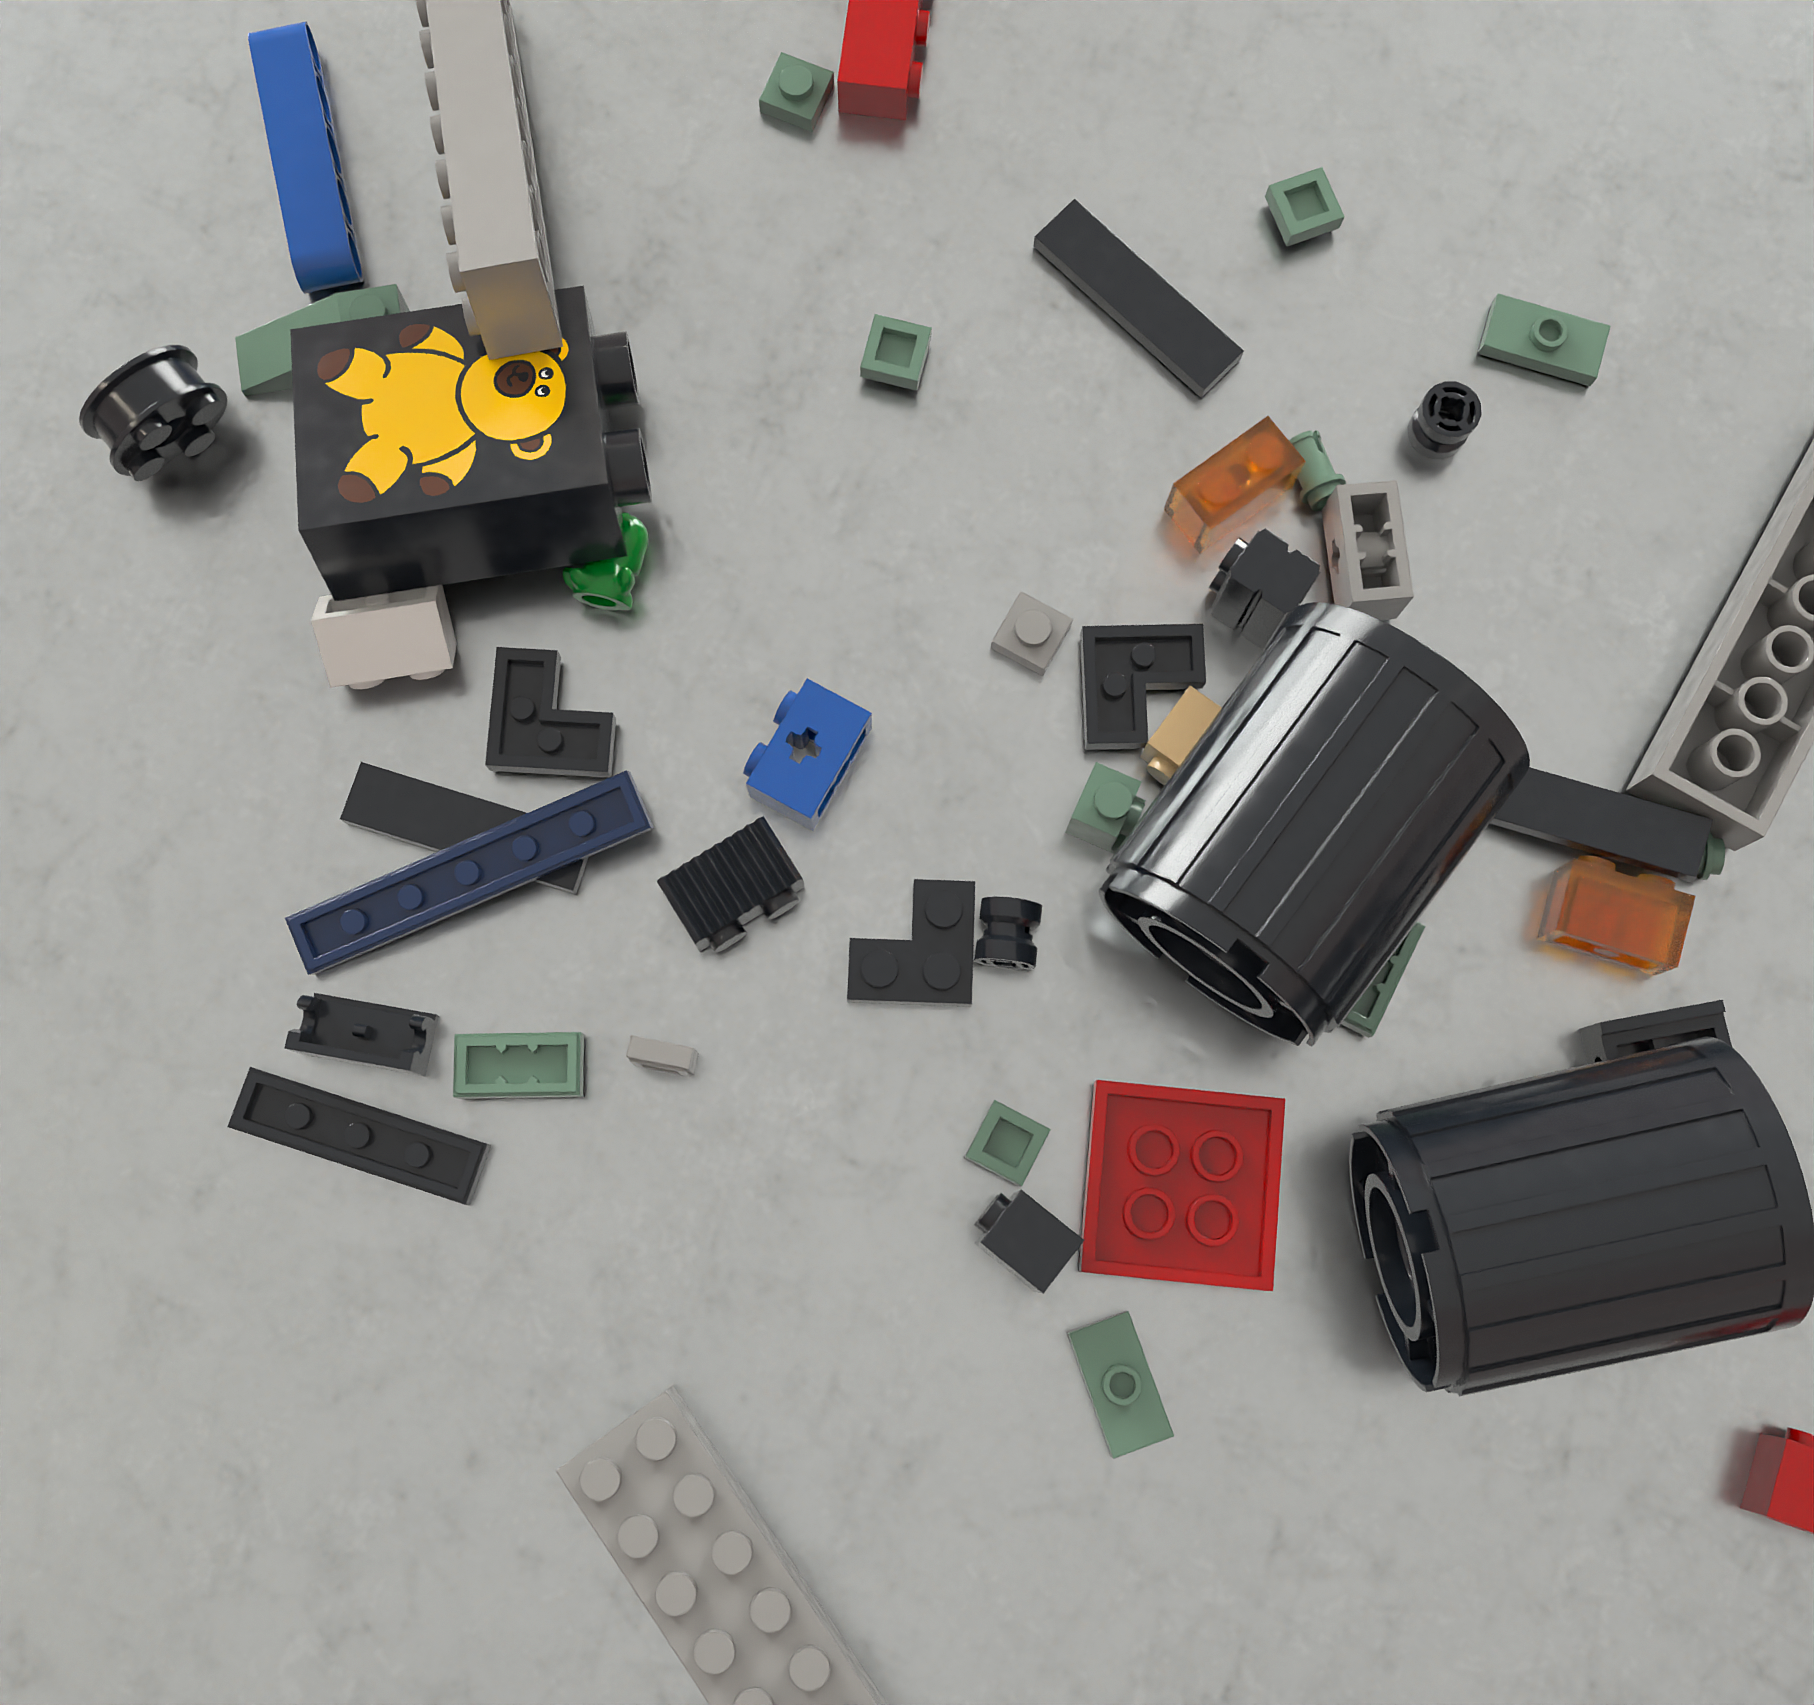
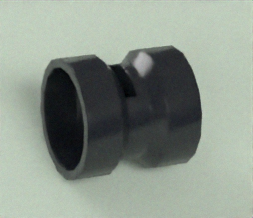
[1408,381,1482,459]
[974,896,1042,970]

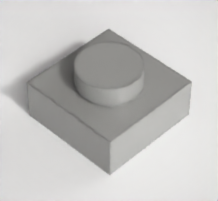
[991,591,1073,676]

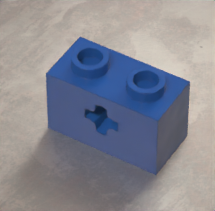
[743,678,872,831]

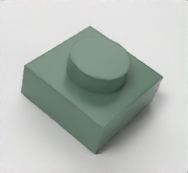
[759,52,834,132]
[1265,167,1345,246]
[860,314,932,391]
[965,1100,1051,1187]

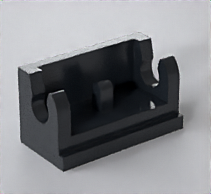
[284,993,439,1077]
[1579,1000,1732,1064]

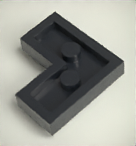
[1080,624,1206,750]
[485,647,616,778]
[847,879,975,1007]

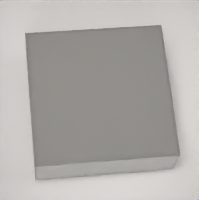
[626,1035,699,1077]

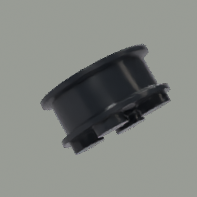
[79,345,227,481]

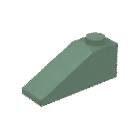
[235,284,410,396]

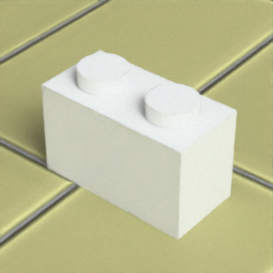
[311,585,457,689]

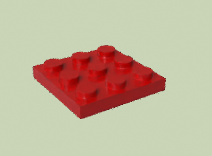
[1079,1080,1285,1291]

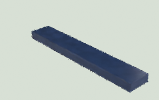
[285,770,654,975]

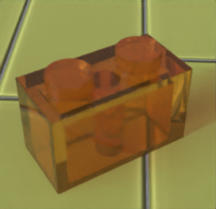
[1164,416,1306,554]
[1537,856,1696,975]

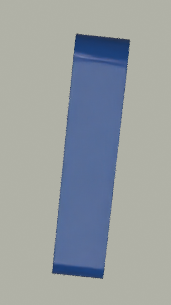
[248,21,363,294]

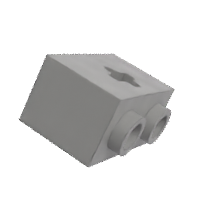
[1322,480,1414,620]

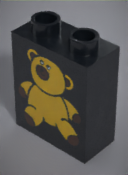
[290,285,652,601]

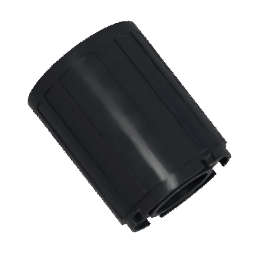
[1099,602,1530,1047]
[1349,1036,1814,1397]

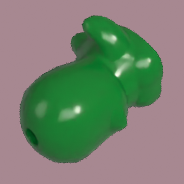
[562,512,649,611]

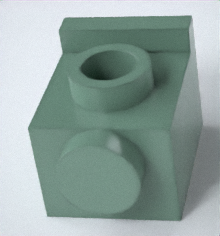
[1065,762,1146,854]

